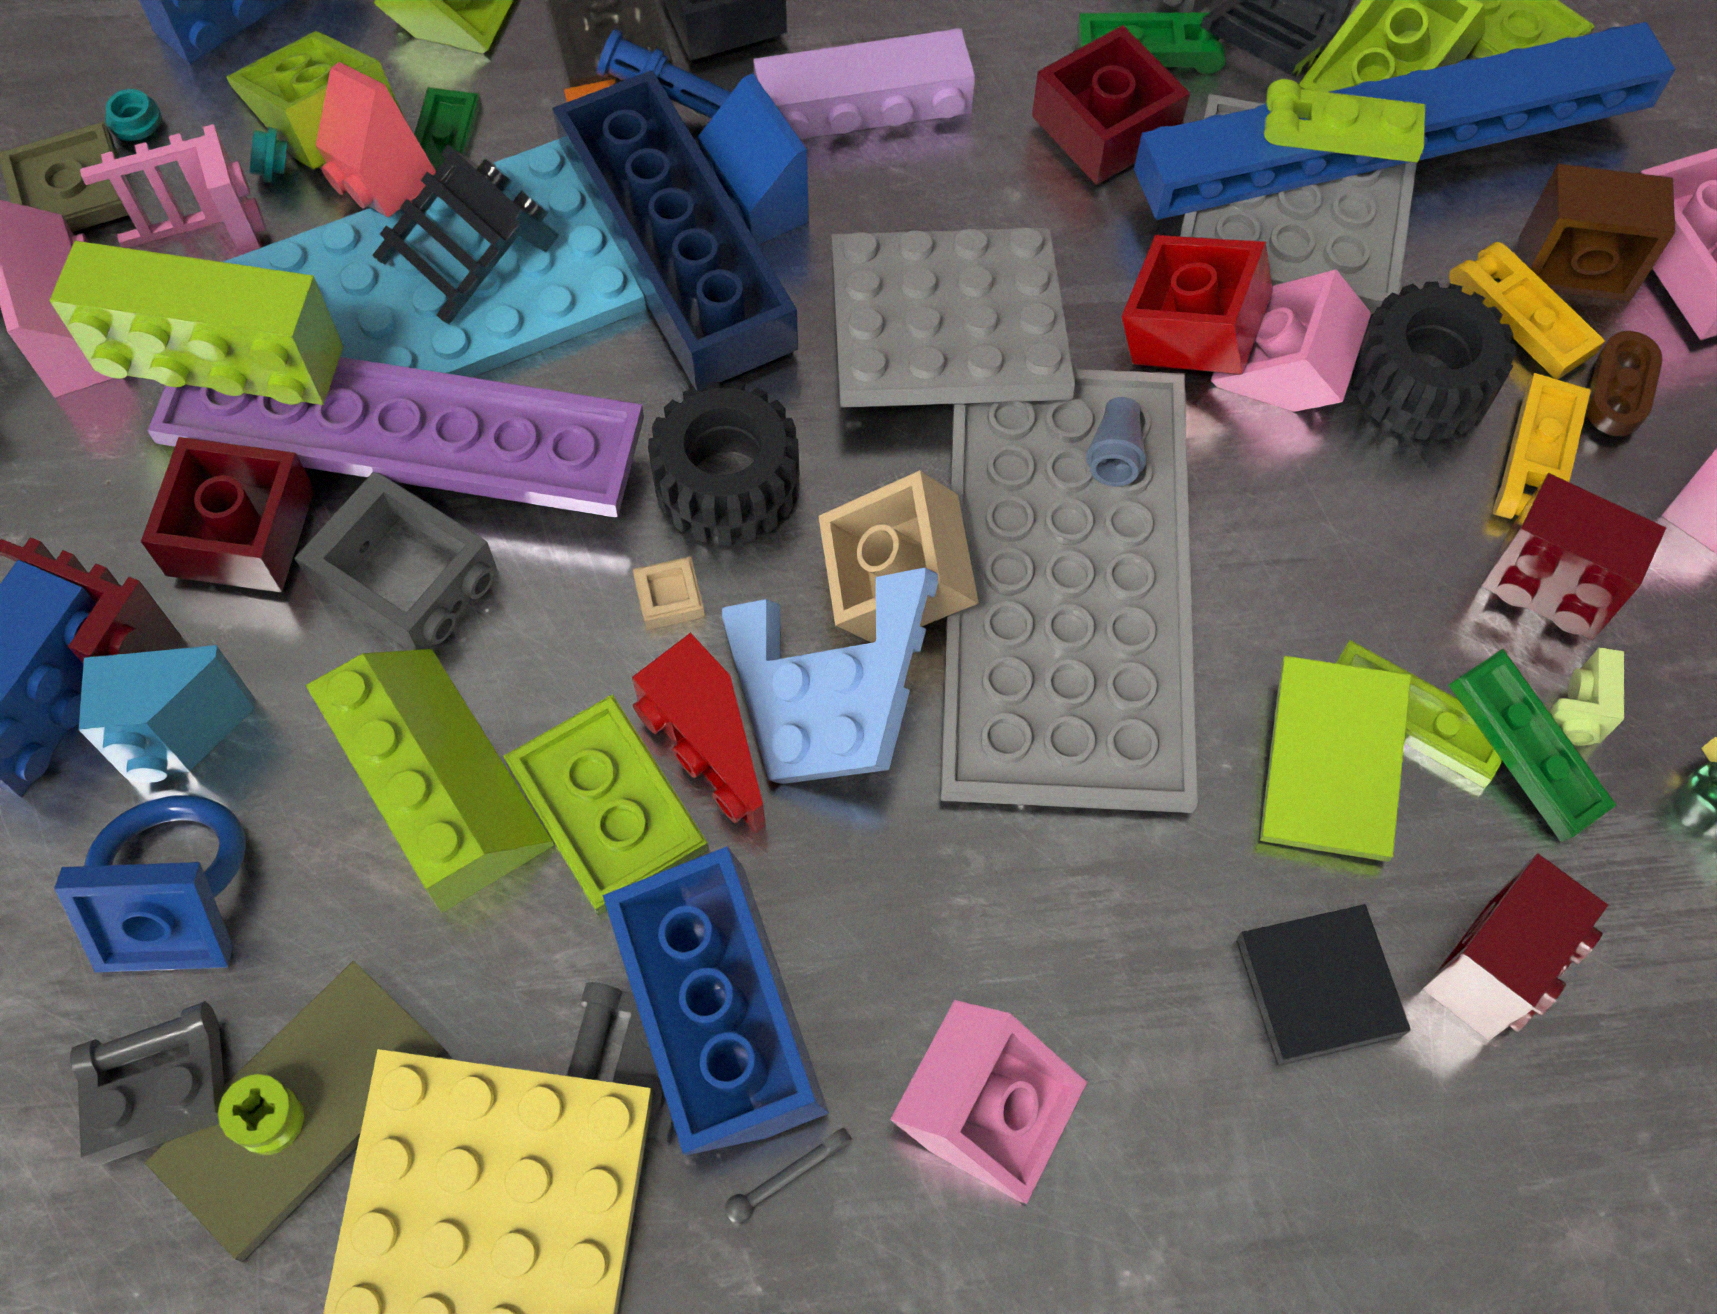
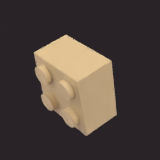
[818,470,979,643]

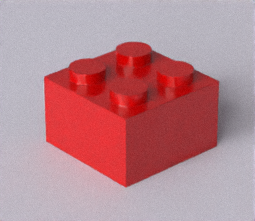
[1122,235,1273,374]

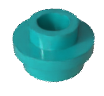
[105,89,162,141]
[250,127,287,183]

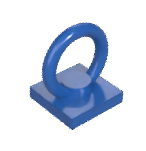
[54,795,246,972]

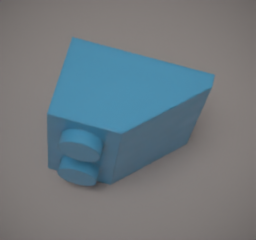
[79,645,255,783]

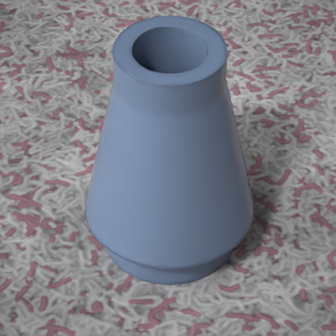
[1086,397,1146,486]

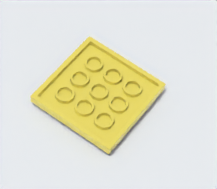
[323,1049,654,1314]

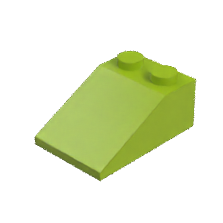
[1299,0,1485,92]
[226,31,404,170]

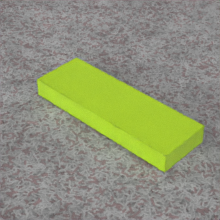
[1336,640,1502,788]

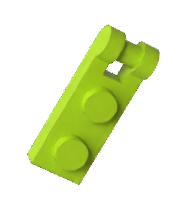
[1264,79,1425,163]

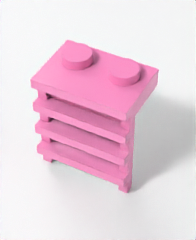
[80,124,267,255]

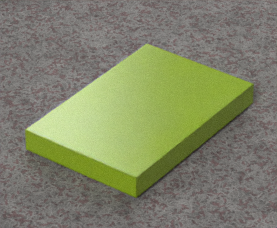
[1260,656,1411,862]
[503,694,709,916]

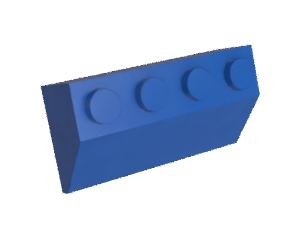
[603,846,829,1155]

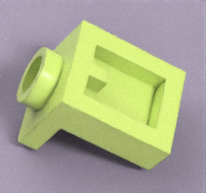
[1549,647,1624,746]

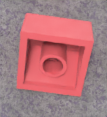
[316,62,436,218]

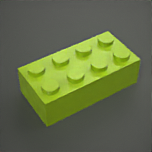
[49,241,344,405]

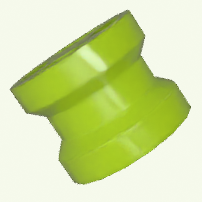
[218,1074,304,1155]

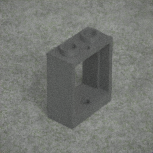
[295,472,498,650]

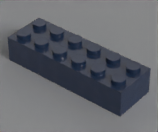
[552,70,798,392]

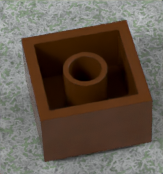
[1520,164,1675,302]

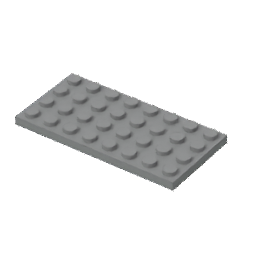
[941,369,1198,813]

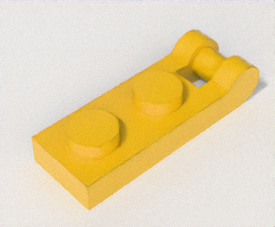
[1449,242,1605,380]
[1493,373,1591,520]

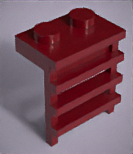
[0,537,182,664]

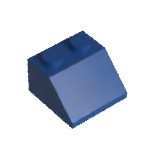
[698,73,809,245]

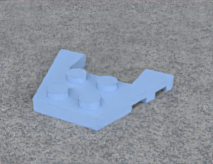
[722,567,938,784]

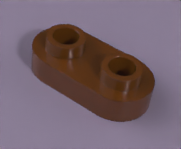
[1586,331,1663,436]

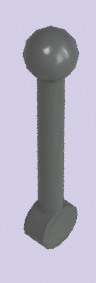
[725,1128,853,1222]

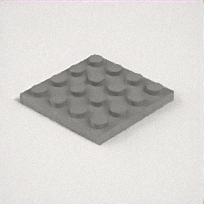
[1180,94,1417,314]
[832,227,1075,407]

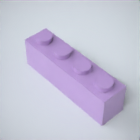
[753,28,975,139]

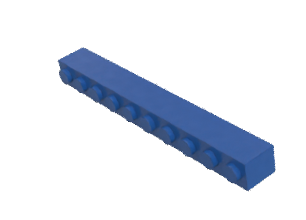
[1134,22,1676,220]

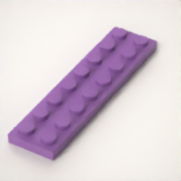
[147,357,644,518]

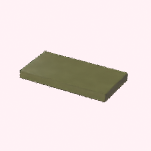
[144,960,449,1262]

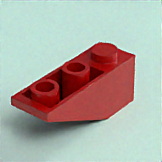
[632,632,766,833]

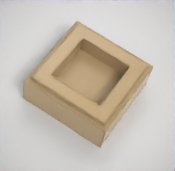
[632,556,705,631]

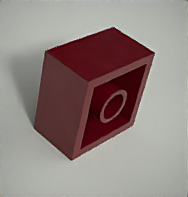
[1032,25,1190,185]
[141,437,315,592]
[1481,473,1666,640]
[1423,853,1608,1040]

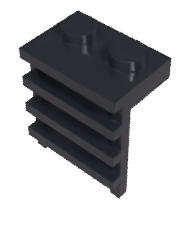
[1200,0,1355,78]
[372,145,559,324]

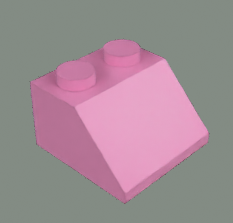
[1211,269,1371,412]
[890,1000,1087,1204]

